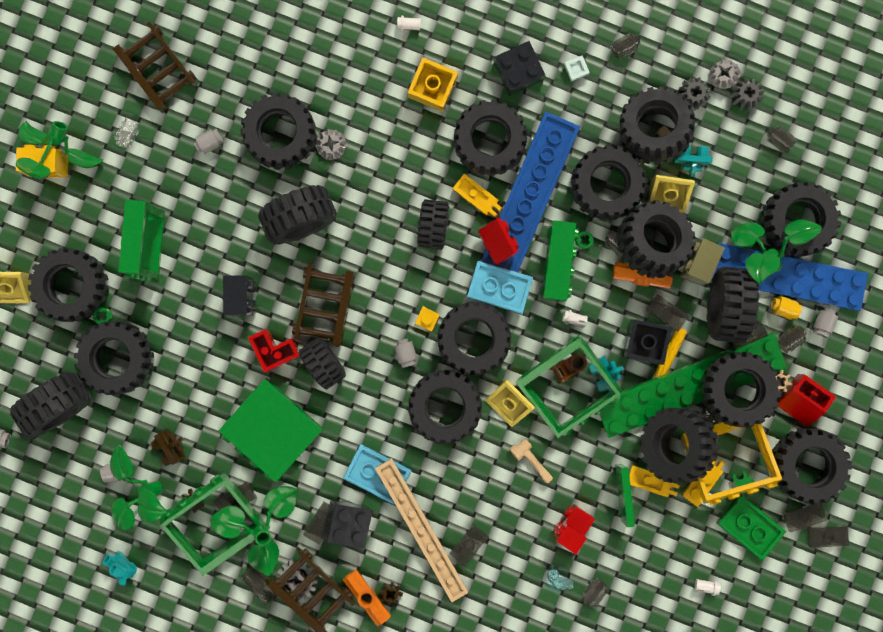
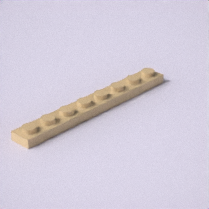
[375,458,468,602]

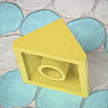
[648,175,695,213]
[0,272,31,303]
[485,380,535,427]

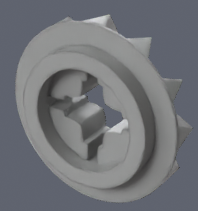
[709,59,740,89]
[316,129,346,160]

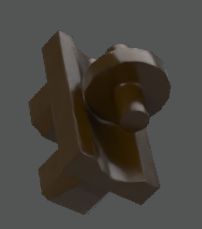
[151,429,186,466]

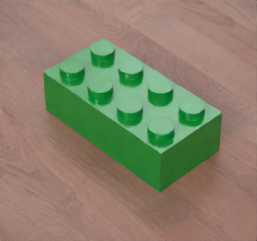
[540,220,579,302]

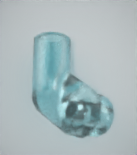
[547,569,573,589]

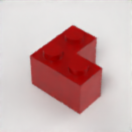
[248,329,300,373]
[553,504,595,555]

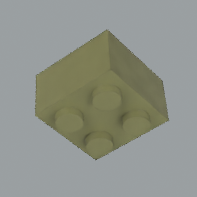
[679,238,725,285]

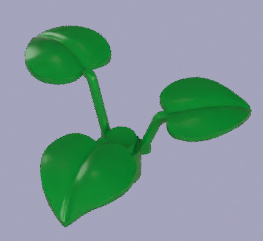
[16,121,104,179]
[731,219,822,284]
[110,445,167,531]
[210,486,297,576]

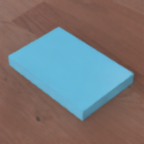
[467,261,533,314]
[343,444,412,505]

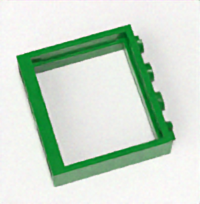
[118,199,165,282]
[516,335,622,438]
[160,472,266,576]

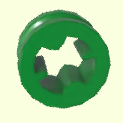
[575,231,594,249]
[93,308,113,324]

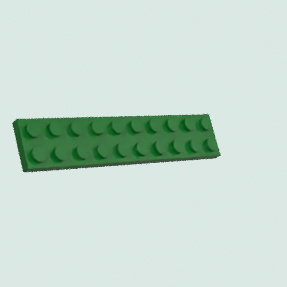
[599,332,787,438]

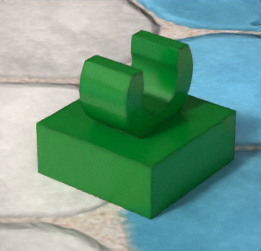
[732,471,754,495]

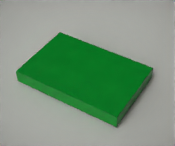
[615,464,635,527]
[716,494,786,561]

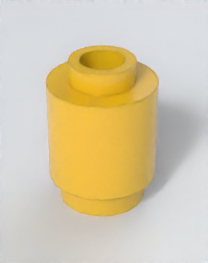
[771,296,802,320]

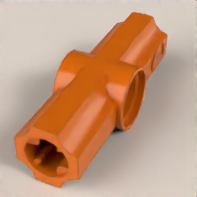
[612,262,673,289]
[343,569,391,626]

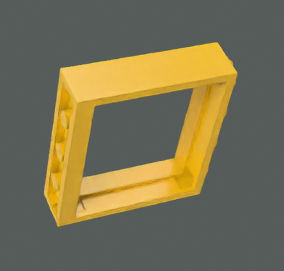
[681,422,782,505]

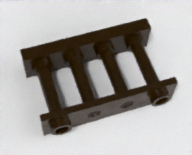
[112,21,199,113]
[292,263,355,347]
[265,546,355,632]

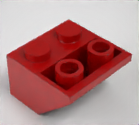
[478,217,519,266]
[778,374,836,427]

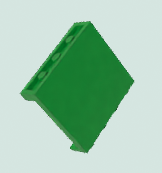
[218,378,324,482]

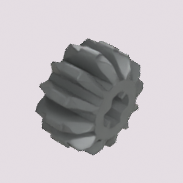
[678,77,711,110]
[730,77,764,111]

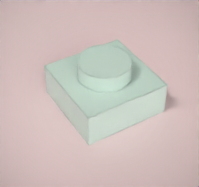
[564,56,590,82]

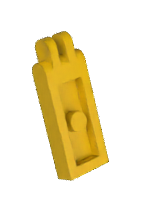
[452,174,502,217]
[681,458,724,507]
[629,465,680,497]

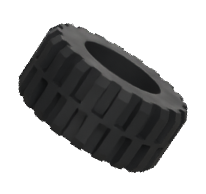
[620,87,695,165]
[240,93,317,170]
[454,99,527,177]
[570,145,647,221]
[760,182,841,257]
[258,185,337,245]
[617,201,696,279]
[28,248,109,322]
[706,266,759,343]
[437,302,511,376]
[74,321,154,395]
[700,352,782,428]
[408,370,482,445]
[10,372,91,439]
[640,408,719,483]
[773,428,852,504]

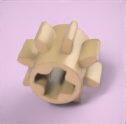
[775,370,792,392]

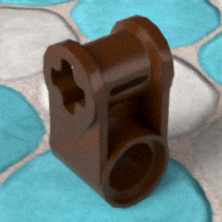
[549,353,587,384]

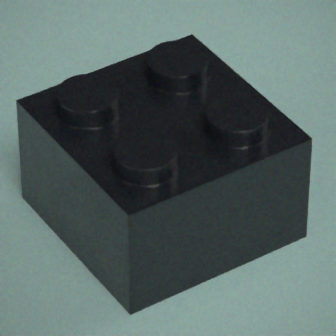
[493,41,546,96]
[223,275,256,316]
[622,319,672,365]
[322,499,373,549]

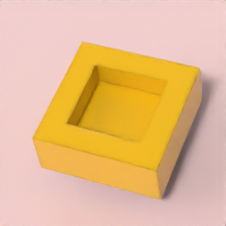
[415,307,440,332]

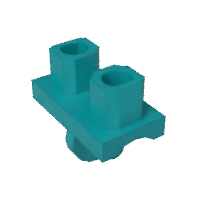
[674,146,713,177]
[589,355,624,392]
[102,551,137,586]

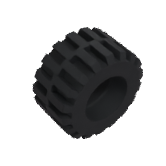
[417,199,449,250]
[299,337,346,390]

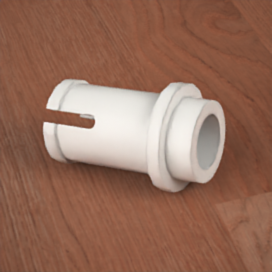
[397,15,421,31]
[562,310,588,328]
[695,579,721,596]

